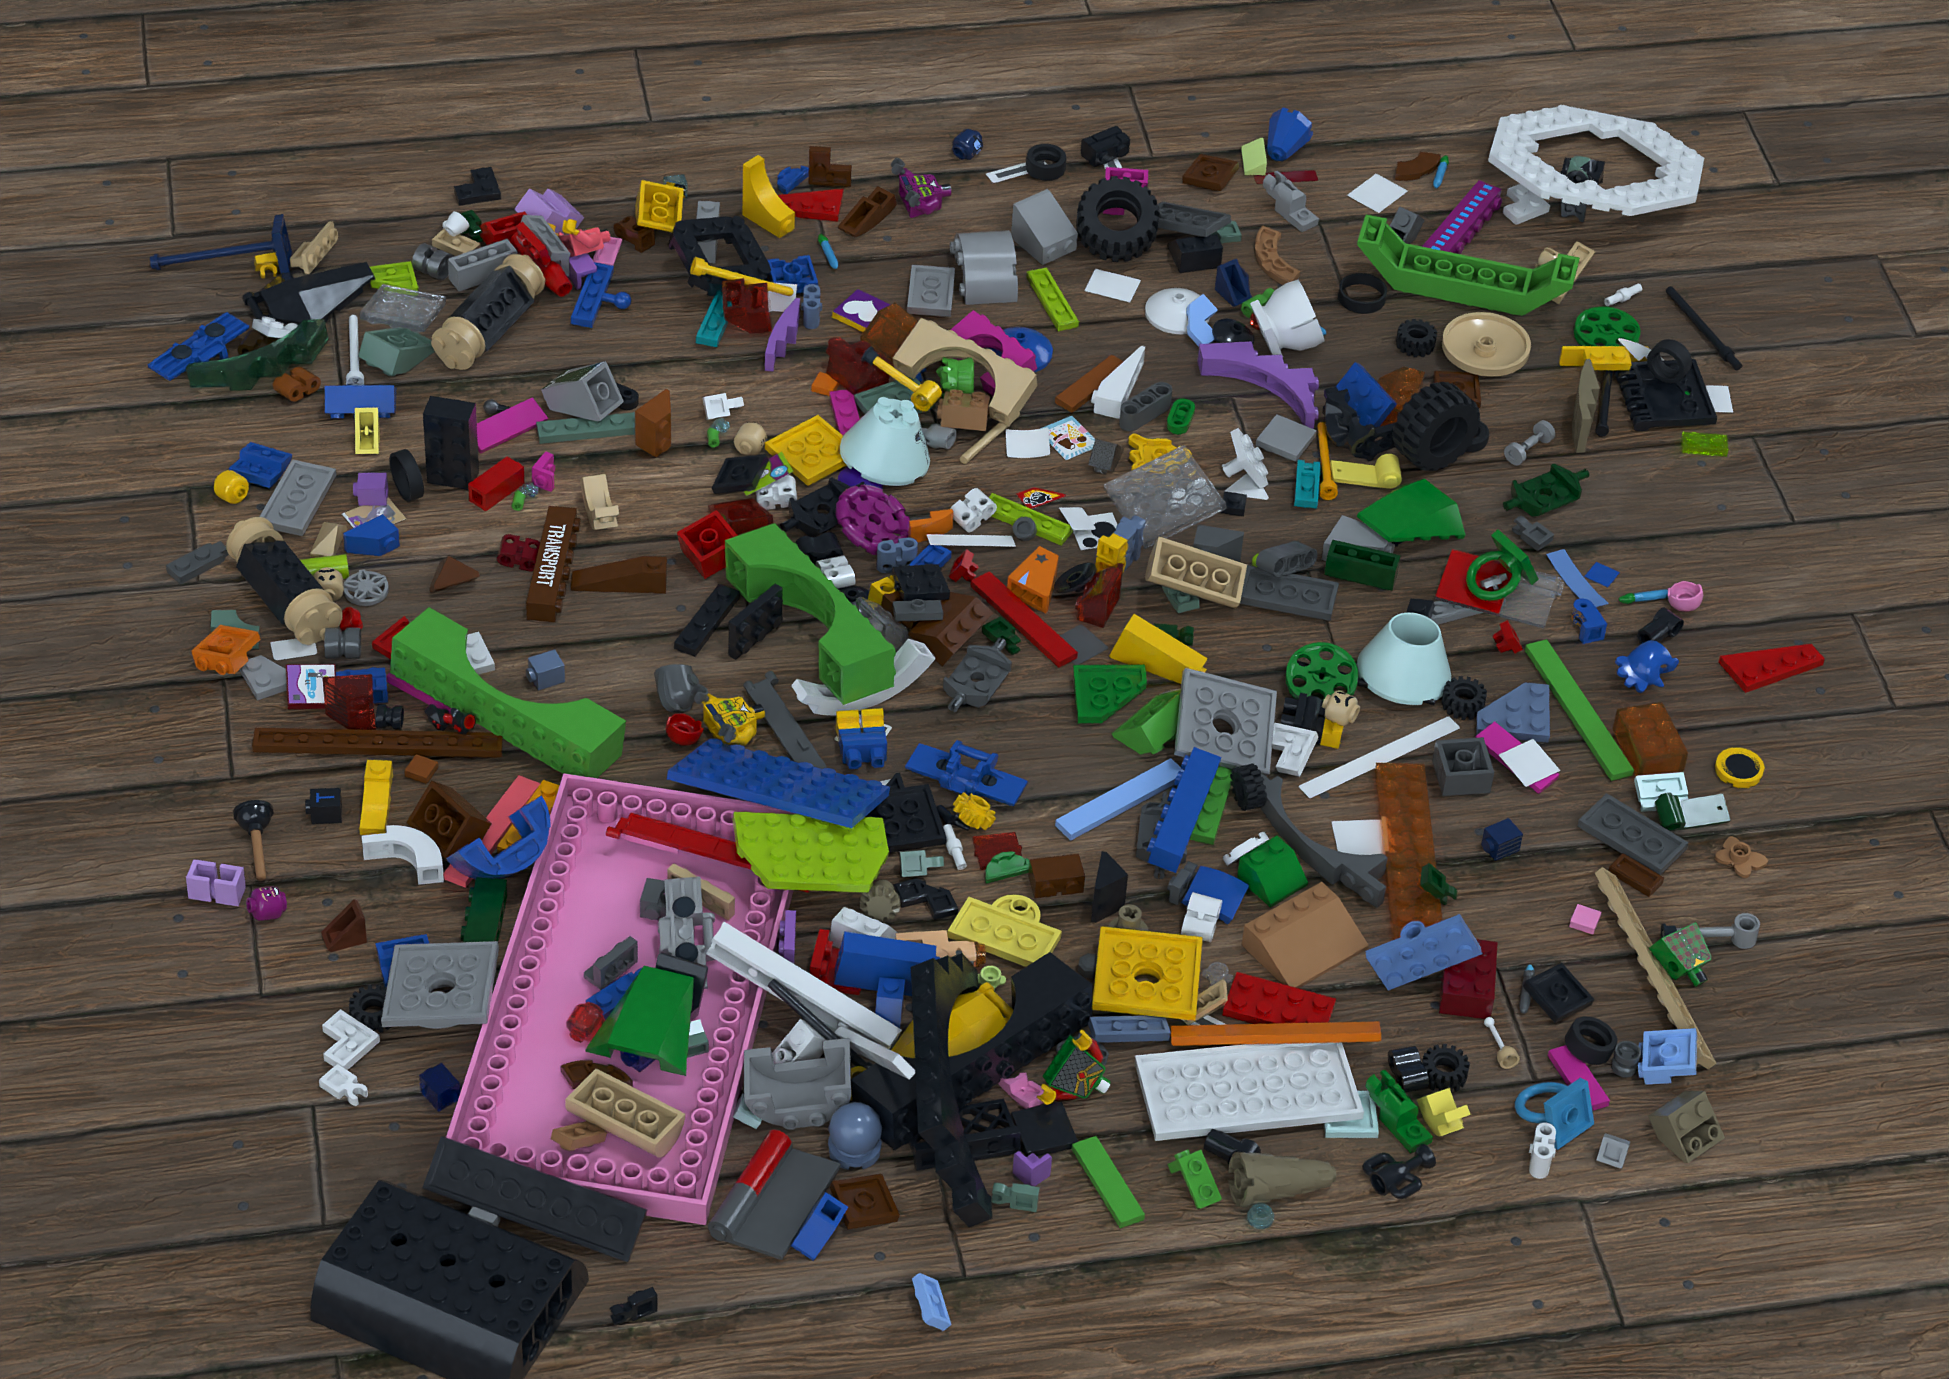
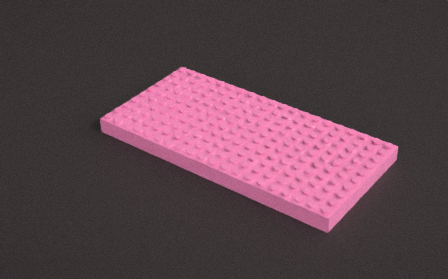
[446,773,796,1225]

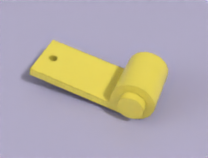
[1330,454,1402,489]

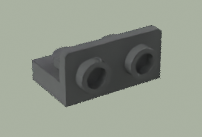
[584,936,638,990]

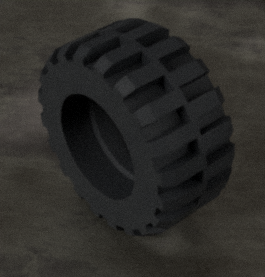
[1076,176,1160,262]
[1393,382,1480,471]

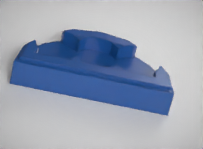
[777,166,809,194]

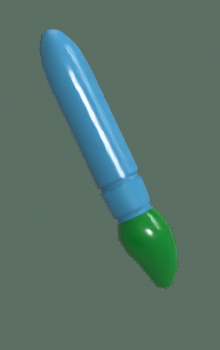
[1433,155,1449,188]
[818,233,838,269]
[1618,589,1668,604]

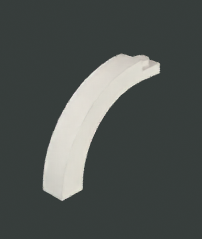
[792,639,935,715]

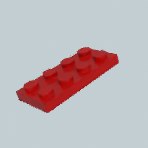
[1222,972,1336,1024]

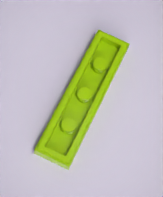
[1026,267,1079,331]
[988,493,1073,546]

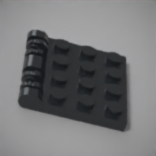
[1613,359,1717,431]

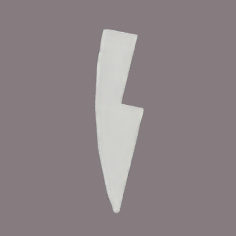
[1618,338,1665,361]

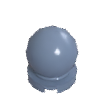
[828,1102,882,1170]

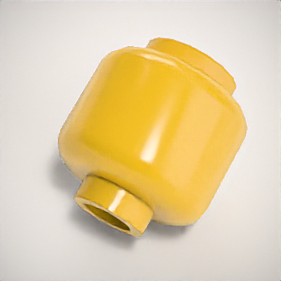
[214,470,249,504]

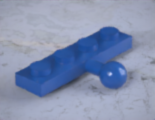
[571,262,631,328]

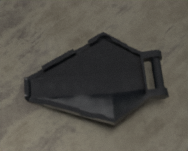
[242,262,376,331]

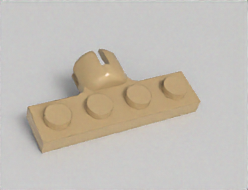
[1535,241,1595,304]

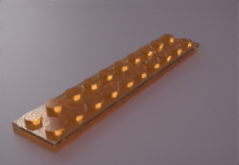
[1375,763,1443,940]

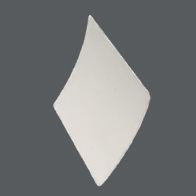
[1006,427,1050,458]

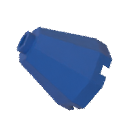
[1267,108,1313,162]

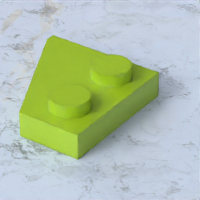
[370,261,419,295]

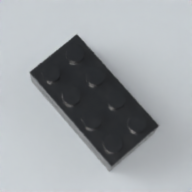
[423,396,479,490]

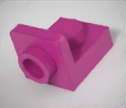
[532,451,555,492]

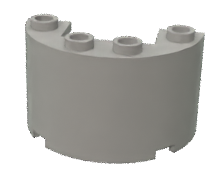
[950,230,1018,305]
[744,1038,851,1130]

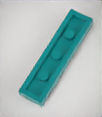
[696,288,742,347]

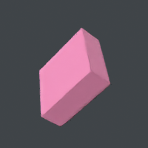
[1569,904,1602,935]

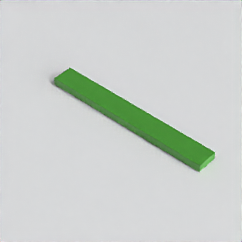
[1525,639,1634,781]

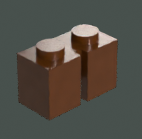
[1028,854,1085,899]

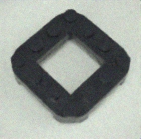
[668,216,771,296]

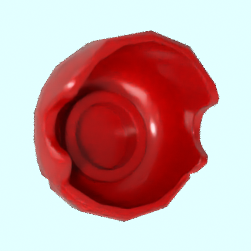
[665,713,704,746]

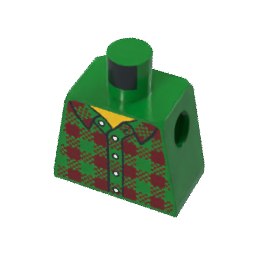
[1649,922,1712,987]

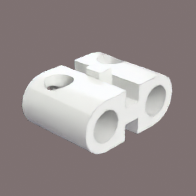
[756,475,797,510]
[951,488,997,532]
[816,556,856,589]
[1181,892,1222,943]
[1529,1123,1556,1179]

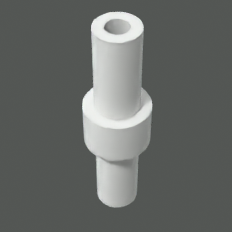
[1604,284,1642,306]
[943,824,967,870]

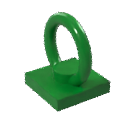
[1466,529,1539,601]

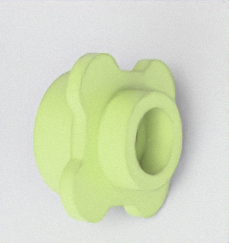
[978,966,1006,990]

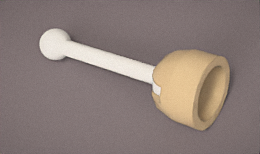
[1484,1017,1520,1069]

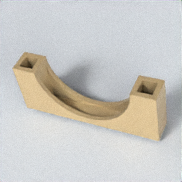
[893,318,1037,427]

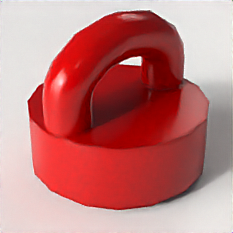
[339,607,363,630]

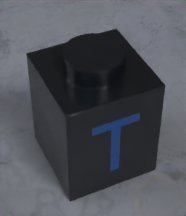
[305,788,342,824]

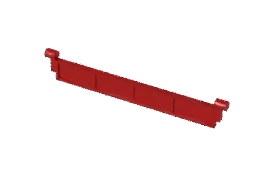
[606,813,810,893]

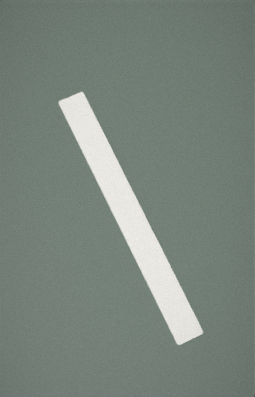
[1299,717,1460,798]

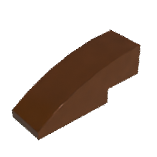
[838,186,897,238]

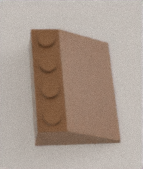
[1242,882,1369,988]

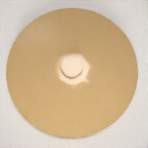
[1442,312,1531,377]

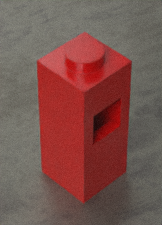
[468,456,525,511]

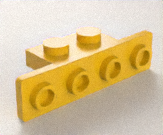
[1559,346,1649,370]

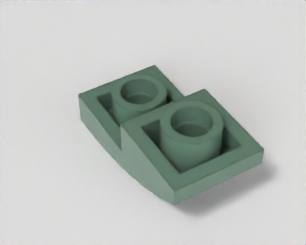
[1161,585,1199,613]

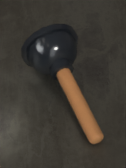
[233,800,274,881]

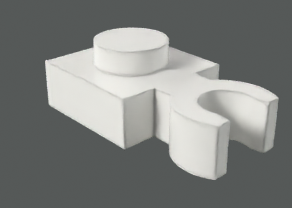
[319,1064,368,1106]

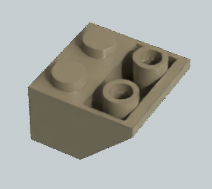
[1648,1091,1725,1163]

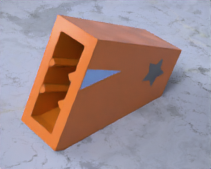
[1007,546,1059,614]

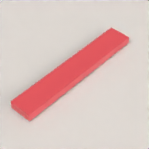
[443,775,541,888]

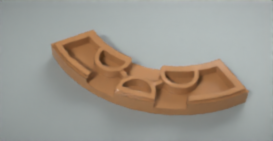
[1255,225,1300,285]

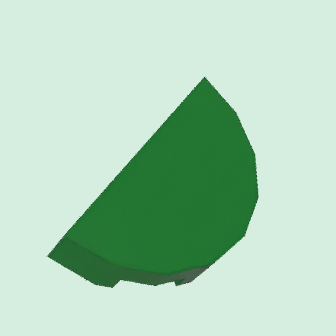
[985,851,1029,884]

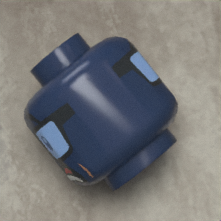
[952,129,983,160]

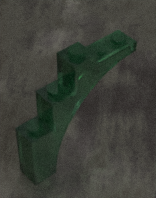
[186,319,329,391]

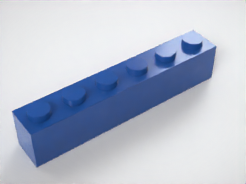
[1147,747,1222,873]

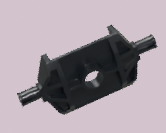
[780,477,866,537]

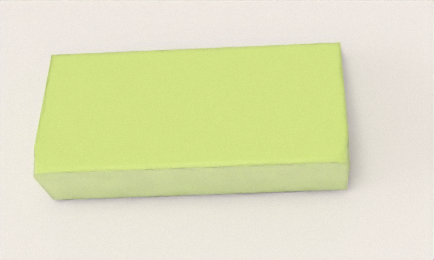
[1241,138,1267,175]

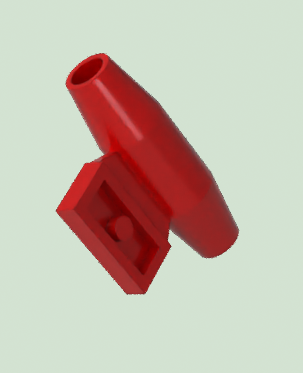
[510,221,572,297]

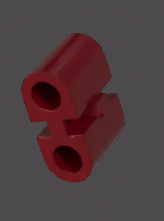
[497,534,540,571]

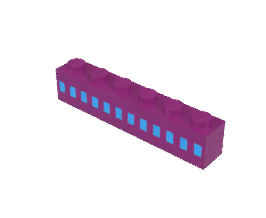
[1422,180,1502,254]

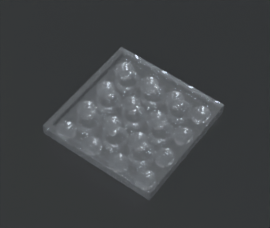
[1103,445,1227,549]

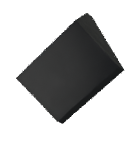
[1091,851,1128,923]

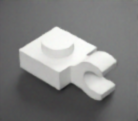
[702,393,744,420]

